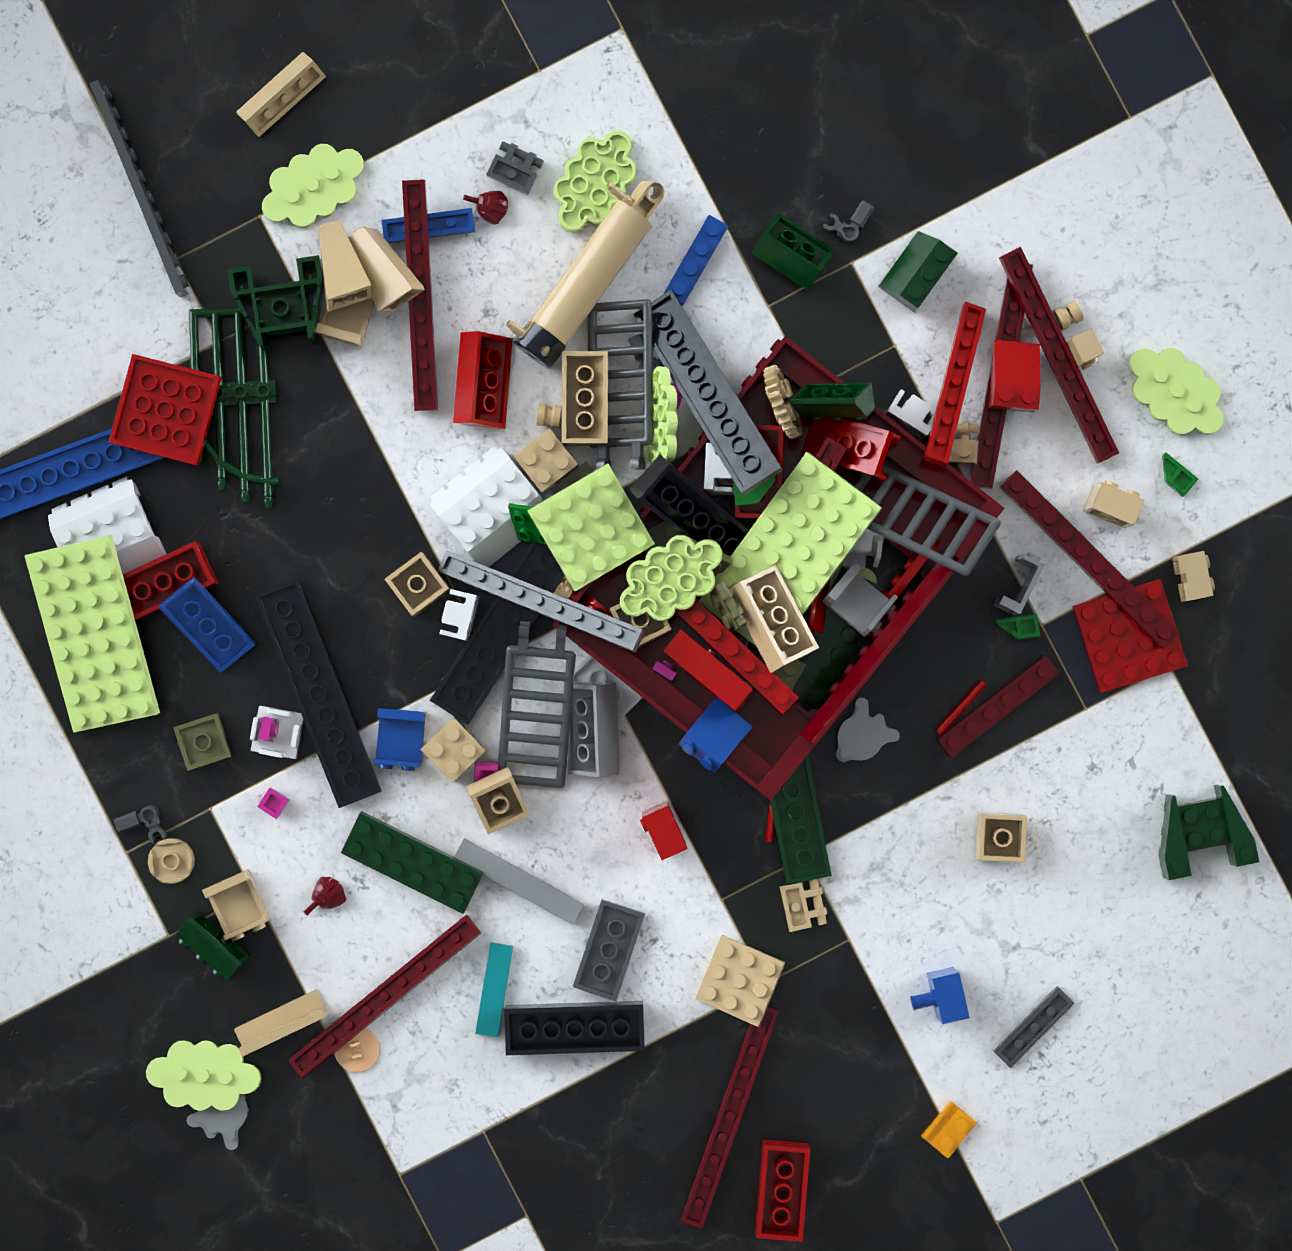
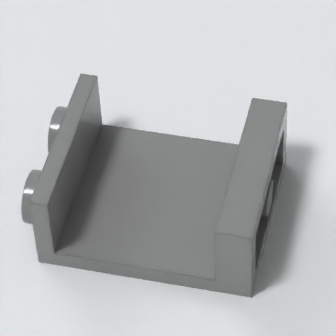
[993,552,1045,615]
[822,562,898,637]

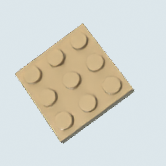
[695,935,786,1027]

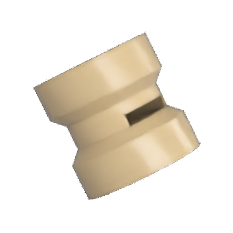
[1052,300,1084,331]
[537,403,562,428]

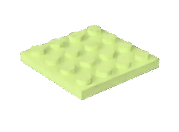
[527,463,655,591]

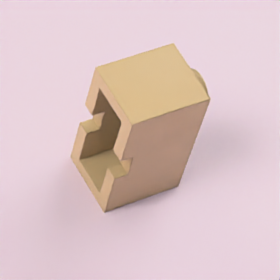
[1067,328,1104,370]
[1172,551,1215,602]

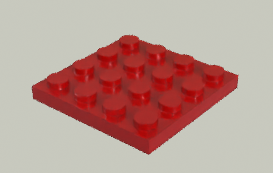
[109,354,222,466]
[1072,579,1188,693]

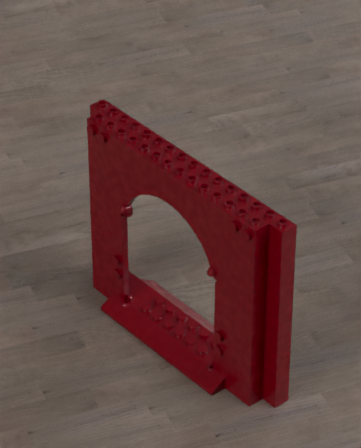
[553,336,1005,801]

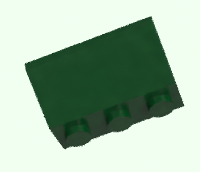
[751,213,835,290]
[878,231,958,313]
[789,383,875,420]
[176,912,249,981]

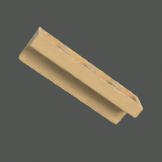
[236,52,326,137]
[234,989,329,1057]

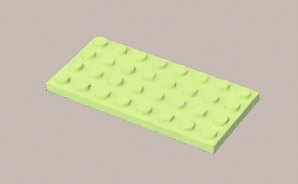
[699,452,882,647]
[25,535,160,733]

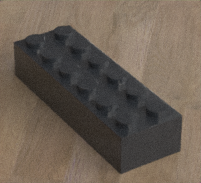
[629,454,750,557]
[504,1001,645,1056]

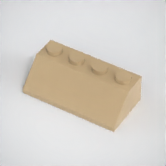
[562,351,608,446]
[731,565,819,673]

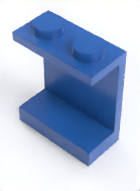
[679,697,753,773]
[373,708,426,771]

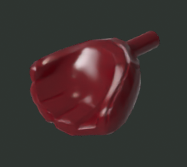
[463,191,508,225]
[303,877,347,916]

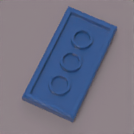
[159,577,256,673]

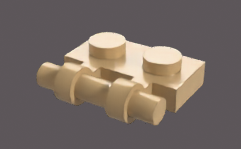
[948,422,979,464]
[779,879,827,932]

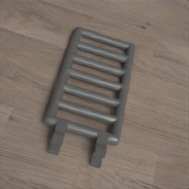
[588,299,653,470]
[842,464,1001,576]
[498,621,576,788]

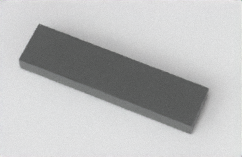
[993,986,1074,1068]

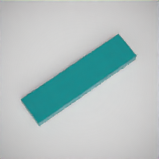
[475,942,513,1037]

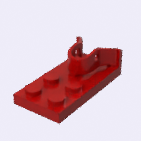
[800,417,901,481]

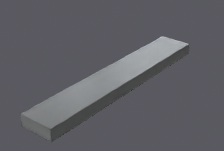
[454,838,584,925]

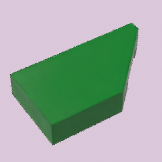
[1162,452,1198,497]
[732,477,776,506]
[994,614,1040,640]

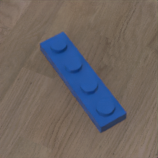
[381,208,475,244]
[664,215,729,305]

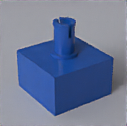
[910,967,970,1024]

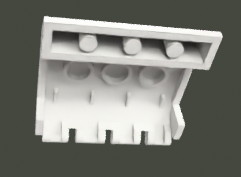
[430,446,544,567]
[48,476,166,574]

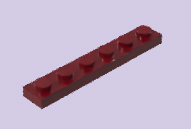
[936,656,1060,758]

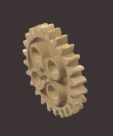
[763,365,803,439]

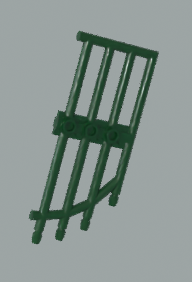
[189,307,280,509]

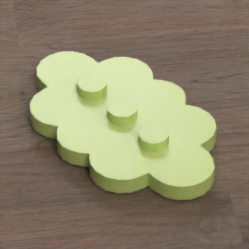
[554,130,637,232]
[262,144,364,228]
[1129,348,1223,435]
[645,366,678,464]
[620,535,722,621]
[146,1041,261,1111]

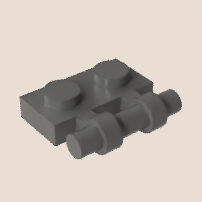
[486,141,544,195]

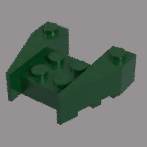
[227,255,324,351]
[1158,784,1260,880]

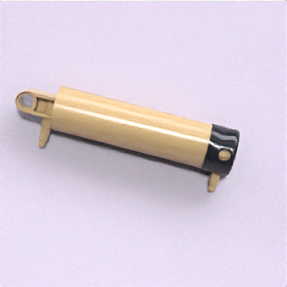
[506,180,665,369]

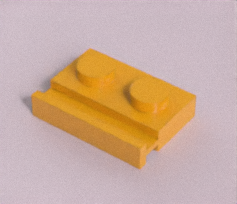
[921,1101,977,1158]

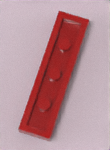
[882,539,941,599]

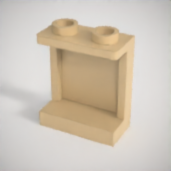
[315,296,374,347]
[202,869,270,942]

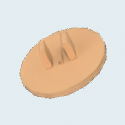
[334,1028,380,1072]

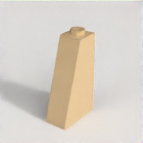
[318,220,372,312]
[349,226,425,313]

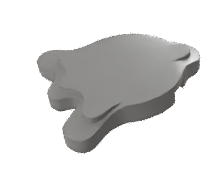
[835,698,900,762]
[187,1094,249,1150]

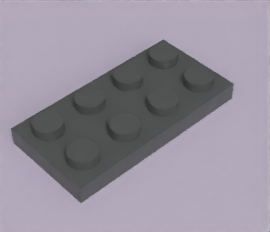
[573,899,645,1001]

